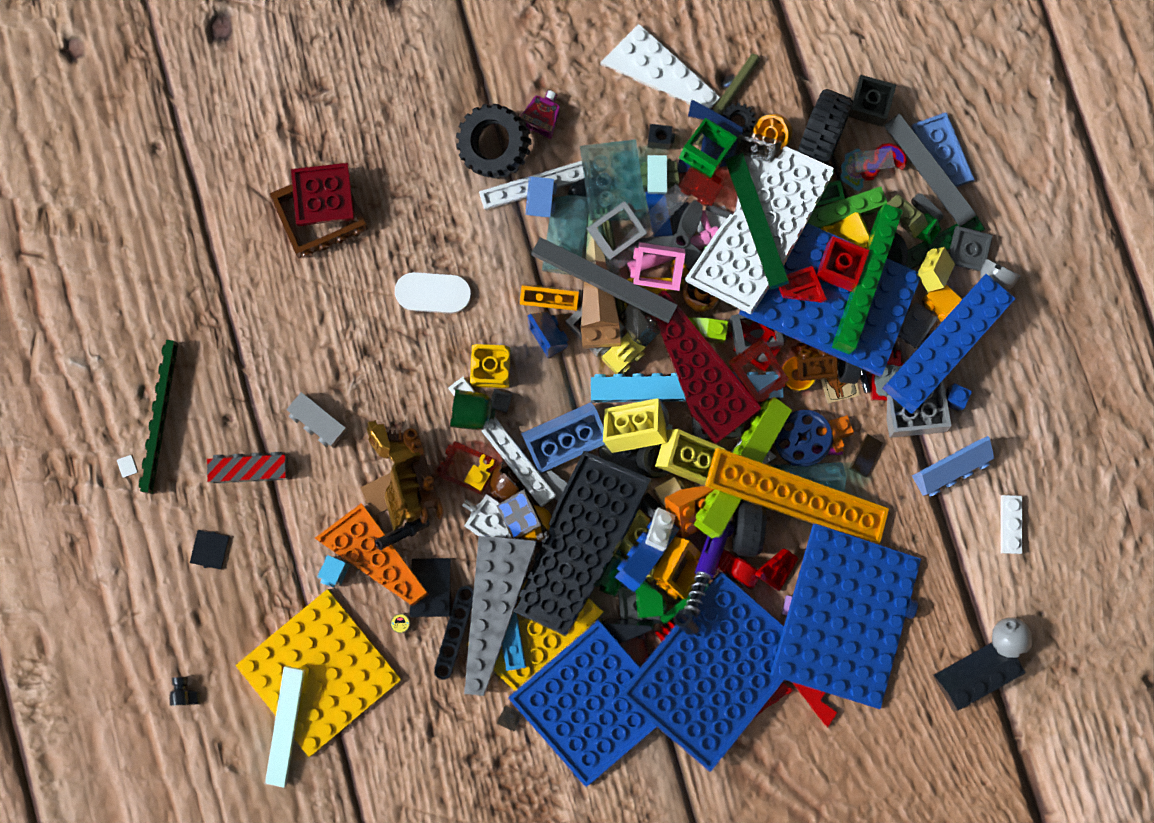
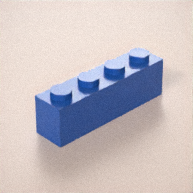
[615,519,680,592]

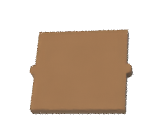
[360,473,391,516]

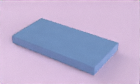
[911,112,975,187]

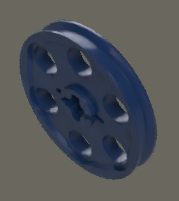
[774,410,833,467]

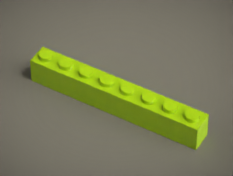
[694,397,792,538]

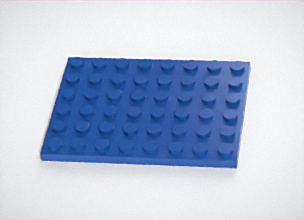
[739,223,920,377]
[770,524,921,709]
[619,571,784,772]

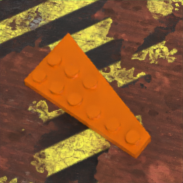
[315,503,428,606]

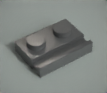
[897,302,938,349]

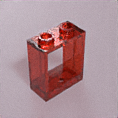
[728,340,789,402]
[437,441,497,496]

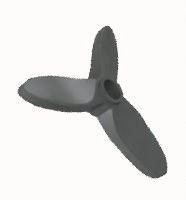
[629,199,703,272]

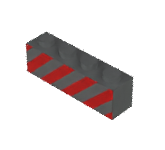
[207,452,289,484]

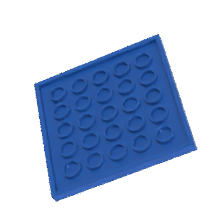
[508,619,657,787]

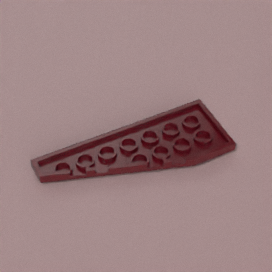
[654,289,761,445]

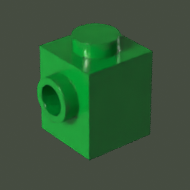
[915,213,941,244]

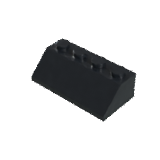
[933,642,1026,711]

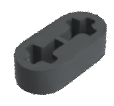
[911,193,944,223]

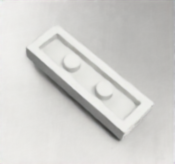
[1001,495,1022,554]

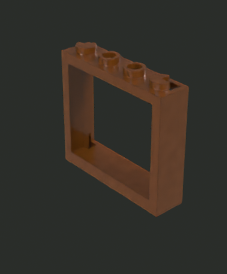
[269,184,368,259]

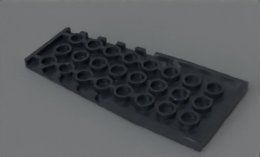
[513,451,653,636]

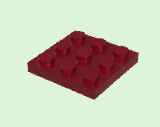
[291,163,354,226]

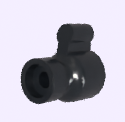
[169,677,200,706]

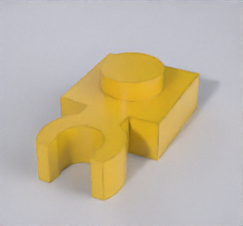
[464,454,494,491]

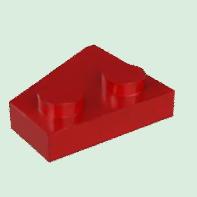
[778,266,827,303]
[755,548,799,592]

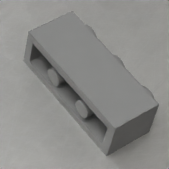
[286,392,348,448]

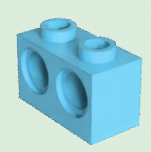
[317,555,350,587]

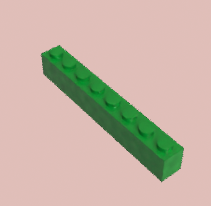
[831,203,903,355]

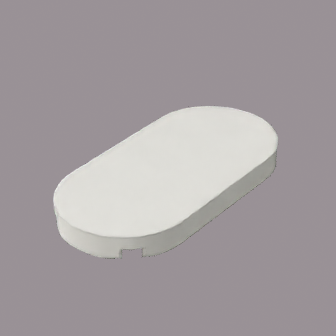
[395,273,471,314]

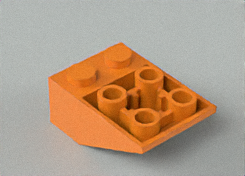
[665,486,714,539]

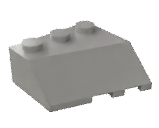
[886,380,951,438]

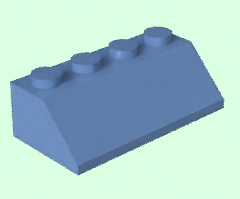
[521,402,605,474]
[912,436,994,497]

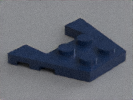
[677,100,743,173]

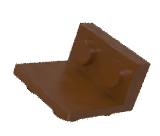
[791,343,838,381]

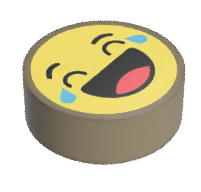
[390,614,411,633]

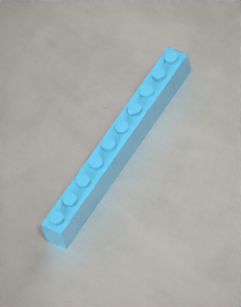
[590,371,783,403]

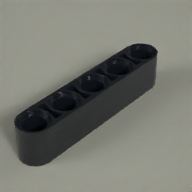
[434,586,474,680]

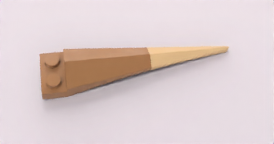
[581,202,621,349]

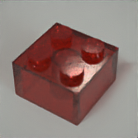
[679,165,725,206]

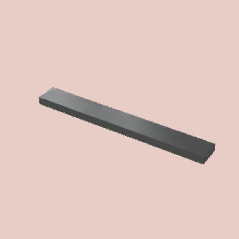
[531,237,677,323]

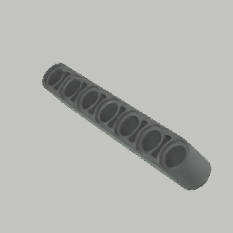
[884,114,976,227]

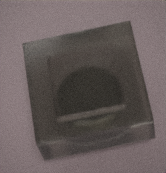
[496,705,522,732]

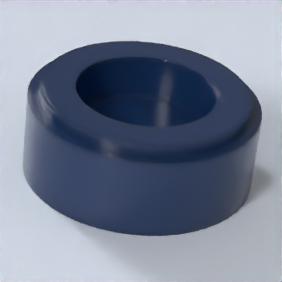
[905,599,918,619]

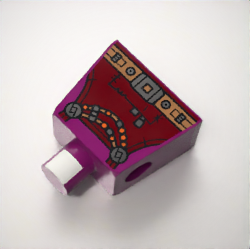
[520,90,560,139]

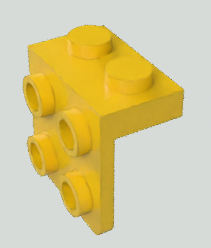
[820,212,870,248]

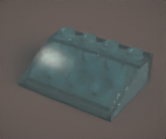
[580,139,647,221]

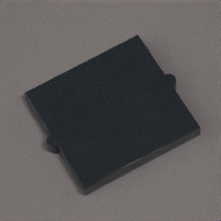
[190,530,229,570]

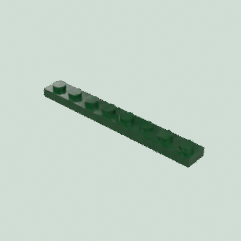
[139,340,178,494]

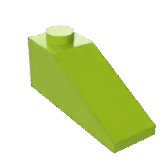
[688,317,728,344]

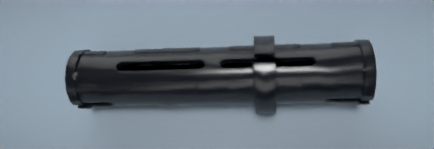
[375,517,430,550]

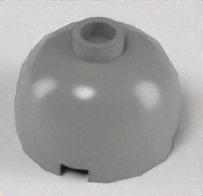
[980,259,1020,291]
[992,617,1033,657]

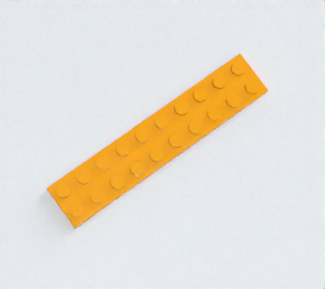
[705,448,889,545]

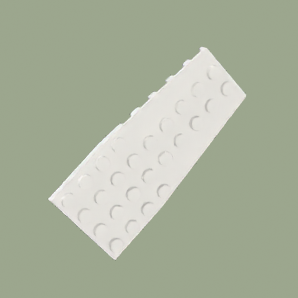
[685,146,834,315]

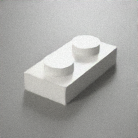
[645,507,676,551]

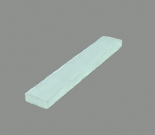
[265,666,305,787]

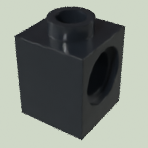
[647,124,675,150]

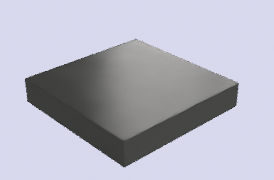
[949,226,993,272]

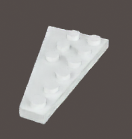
[601,24,720,109]

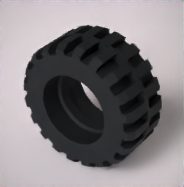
[798,89,854,165]
[456,104,531,179]

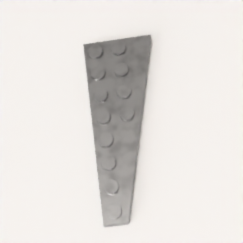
[464,536,537,696]

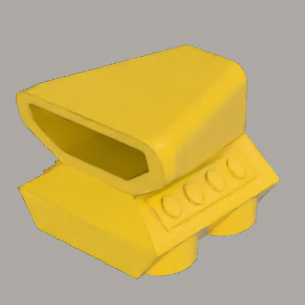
[470,344,510,388]

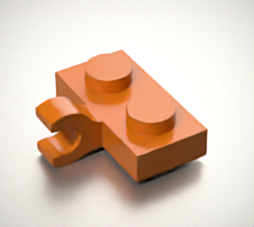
[817,415,854,453]

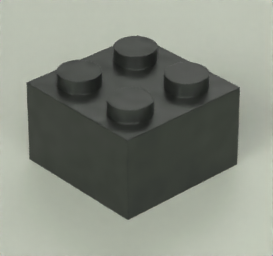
[849,74,897,126]

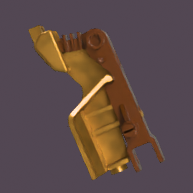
[367,420,444,530]

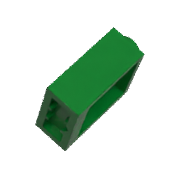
[679,118,737,178]

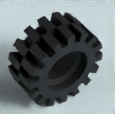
[722,103,756,139]

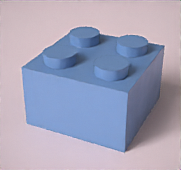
[525,177,557,217]

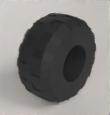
[732,499,767,556]

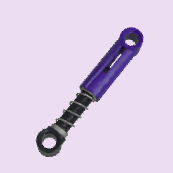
[674,520,735,635]

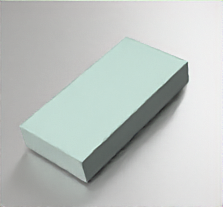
[647,155,667,194]

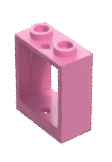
[630,242,685,291]

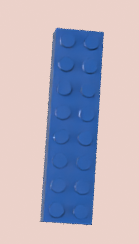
[882,274,1016,414]

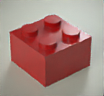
[816,236,869,292]

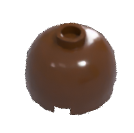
[683,282,720,312]
[489,462,527,500]

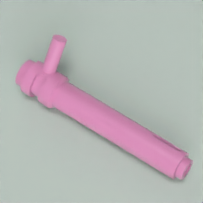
[627,211,721,273]

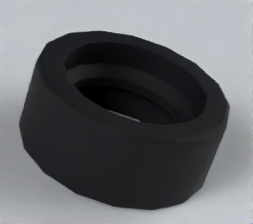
[838,359,862,384]
[636,444,670,478]

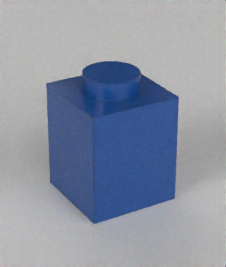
[946,383,972,412]

